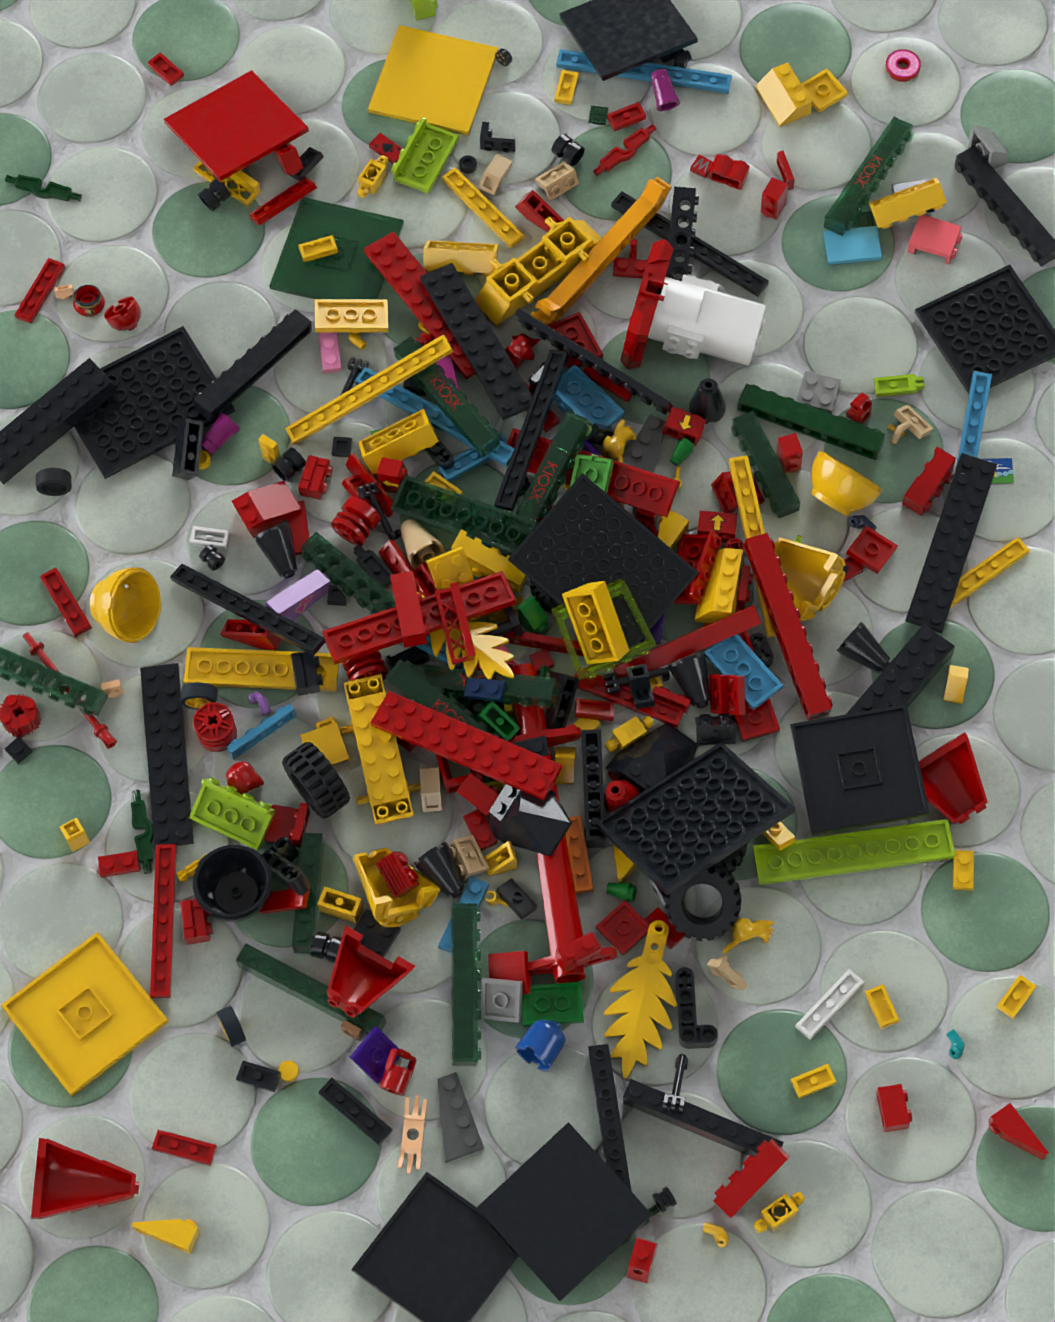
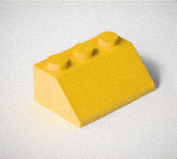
[756,62,812,127]

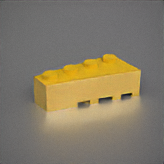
[451,529,529,594]

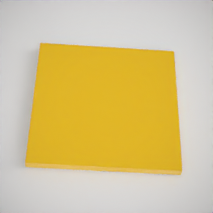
[368,25,499,136]
[1,932,169,1097]

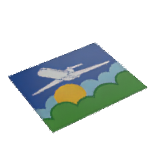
[983,458,1014,484]

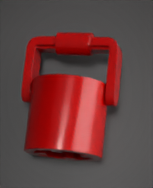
[379,1048,417,1096]

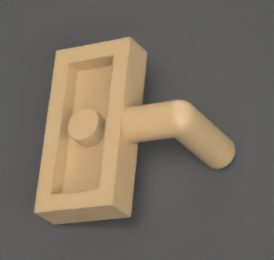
[890,404,934,444]
[707,953,748,991]

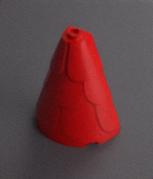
[31,1138,139,1220]

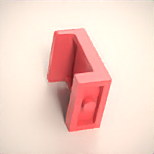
[907,215,963,264]

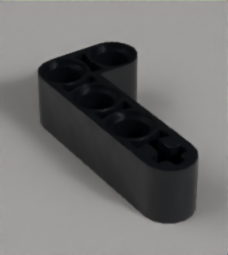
[262,836,312,895]
[675,967,718,1049]

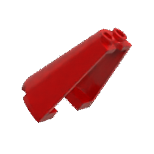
[919,732,988,824]
[327,925,415,1018]

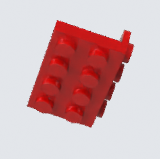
[673,531,722,605]

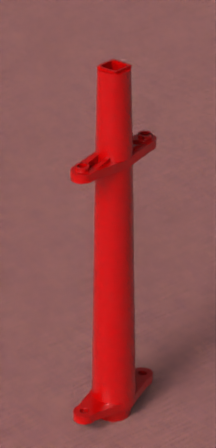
[508,663,617,983]

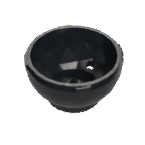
[193,845,272,922]

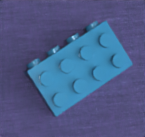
[553,365,625,433]

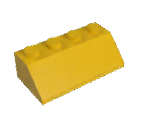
[869,177,947,229]
[423,240,499,276]
[358,409,439,475]
[695,548,744,623]
[562,581,630,664]

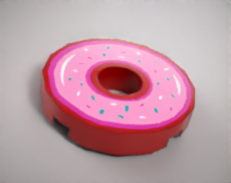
[885,49,921,82]

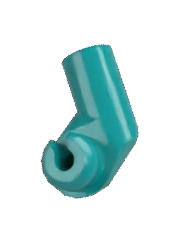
[946,1029,965,1059]

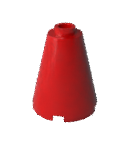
[604,780,641,813]

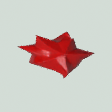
[504,333,541,370]

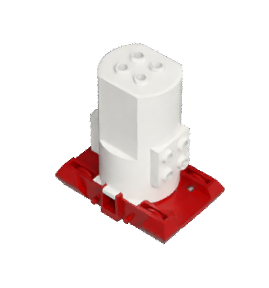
[620,239,766,370]

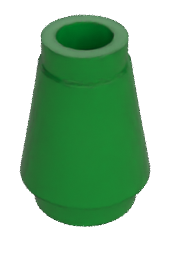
[669,438,695,466]
[606,882,637,902]

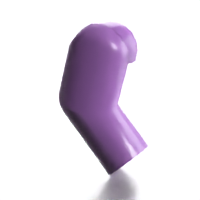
[248,691,271,715]

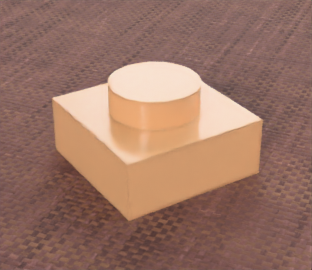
[54,284,74,300]
[100,679,123,698]

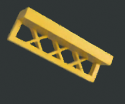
[193,161,261,207]

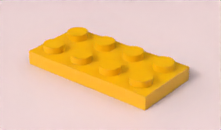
[315,299,388,332]
[426,546,487,622]

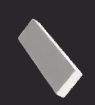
[795,969,864,1040]

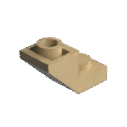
[478,154,513,195]
[420,766,443,812]

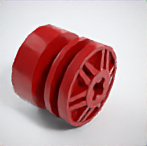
[331,497,381,546]
[342,650,388,681]
[193,702,237,752]

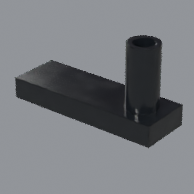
[489,606,524,637]

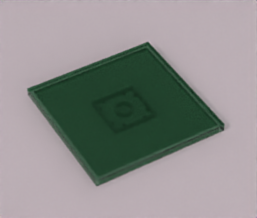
[269,197,404,300]

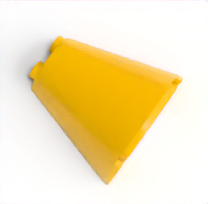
[774,537,845,621]
[353,848,440,927]

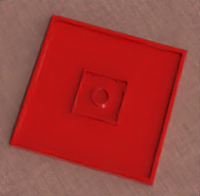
[164,70,309,182]

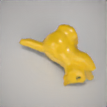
[602,419,636,463]
[723,918,774,954]

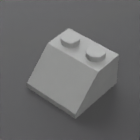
[968,126,1008,170]

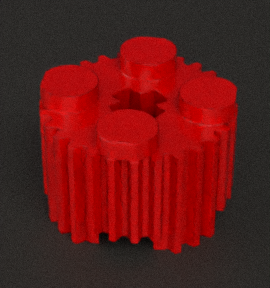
[0,694,41,738]

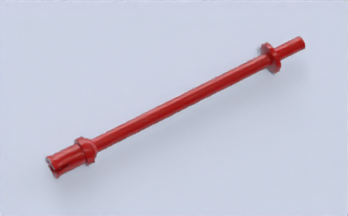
[23,632,117,749]

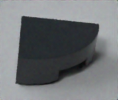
[327,585,346,606]

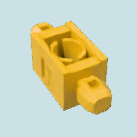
[357,155,388,198]
[605,716,654,752]
[753,1192,805,1233]

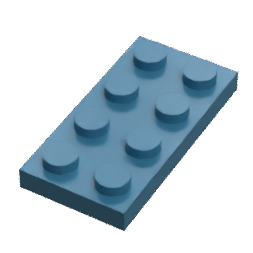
[704,634,783,710]

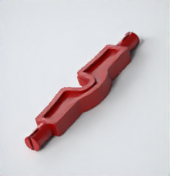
[593,124,656,176]

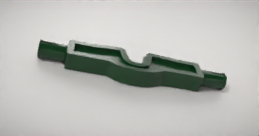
[5,174,82,202]
[131,790,154,874]

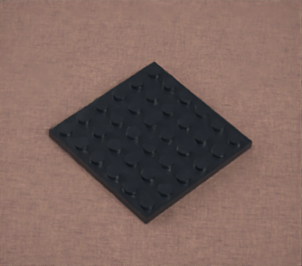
[915,264,1055,394]

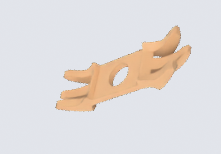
[398,1095,427,1174]

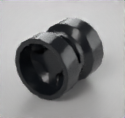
[199,544,226,571]

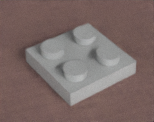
[797,371,841,414]
[480,978,523,1023]

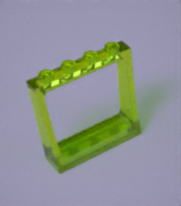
[551,579,657,680]

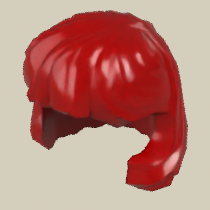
[226,761,264,795]

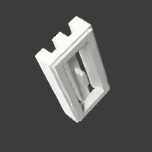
[189,526,231,550]

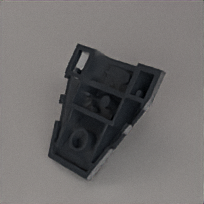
[605,723,698,791]
[489,784,572,857]

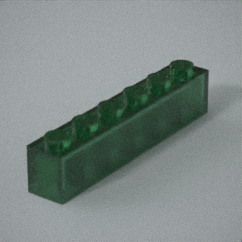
[731,411,800,518]
[292,832,325,954]

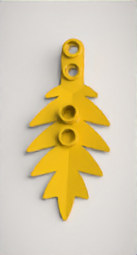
[417,592,515,680]
[604,920,677,1079]

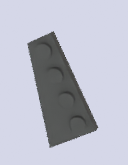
[437,1072,484,1163]

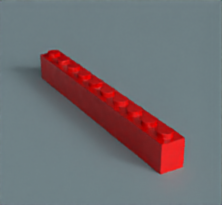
[743,533,833,720]

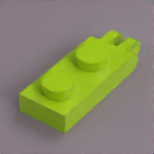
[873,374,925,397]

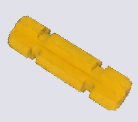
[176,854,207,883]

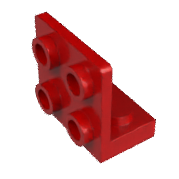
[711,472,765,513]
[264,802,310,848]

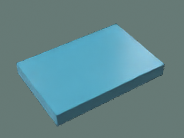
[823,226,882,265]

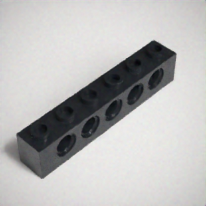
[665,186,699,281]
[581,729,606,848]

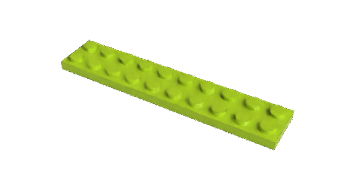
[752,819,956,885]

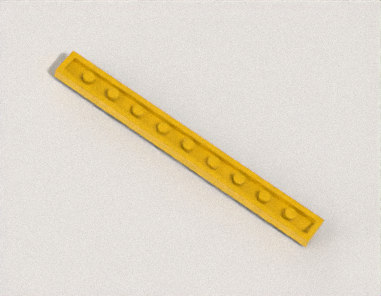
[285,334,454,445]
[728,455,776,638]

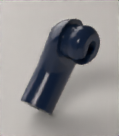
[848,515,877,531]

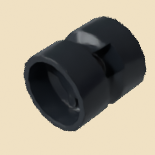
[551,133,585,166]
[197,178,231,212]
[271,447,306,482]
[311,931,341,963]

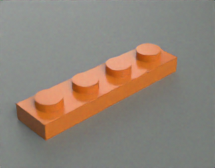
[566,815,593,894]

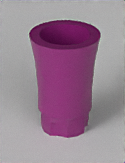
[651,69,680,112]
[201,413,240,455]

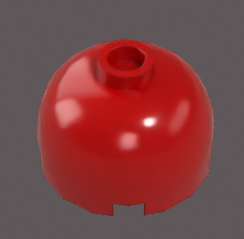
[104,296,141,331]

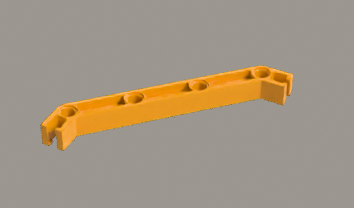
[531,177,672,325]

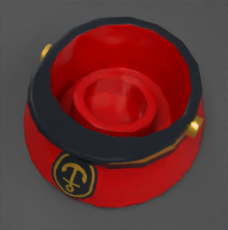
[73,285,105,317]

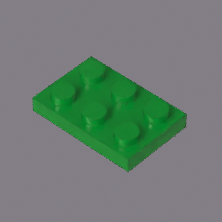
[522,982,584,1027]

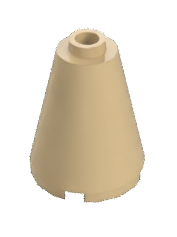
[400,519,445,570]

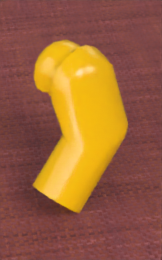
[349,332,367,350]
[702,1222,729,1248]

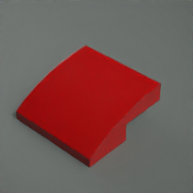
[709,674,746,715]
[488,951,531,994]

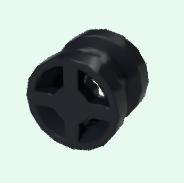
[652,1187,677,1213]

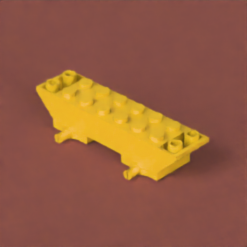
[474,216,602,327]
[340,674,421,825]

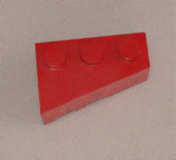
[902,446,956,516]

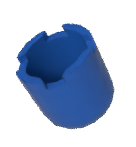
[515,1019,566,1072]

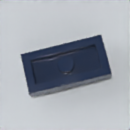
[464,678,507,702]

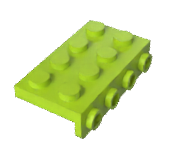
[391,117,459,194]
[189,777,276,850]

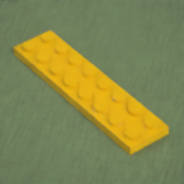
[184,647,339,692]

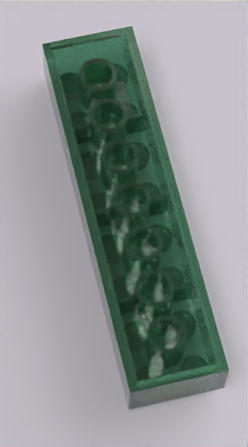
[391,475,539,555]

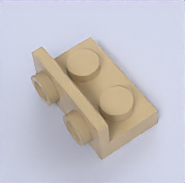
[535,162,579,200]
[449,835,489,882]

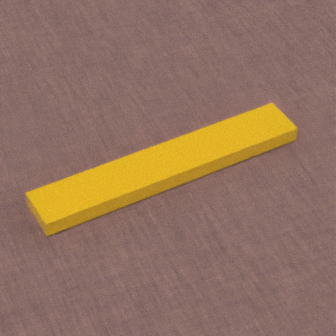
[442,167,524,248]
[950,537,1030,609]

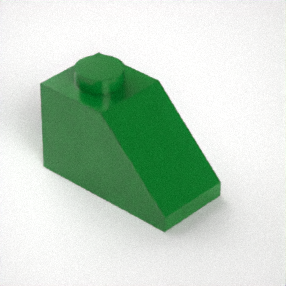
[518,595,548,635]
[474,701,520,741]

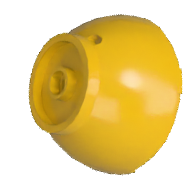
[810,451,882,517]
[90,567,162,643]

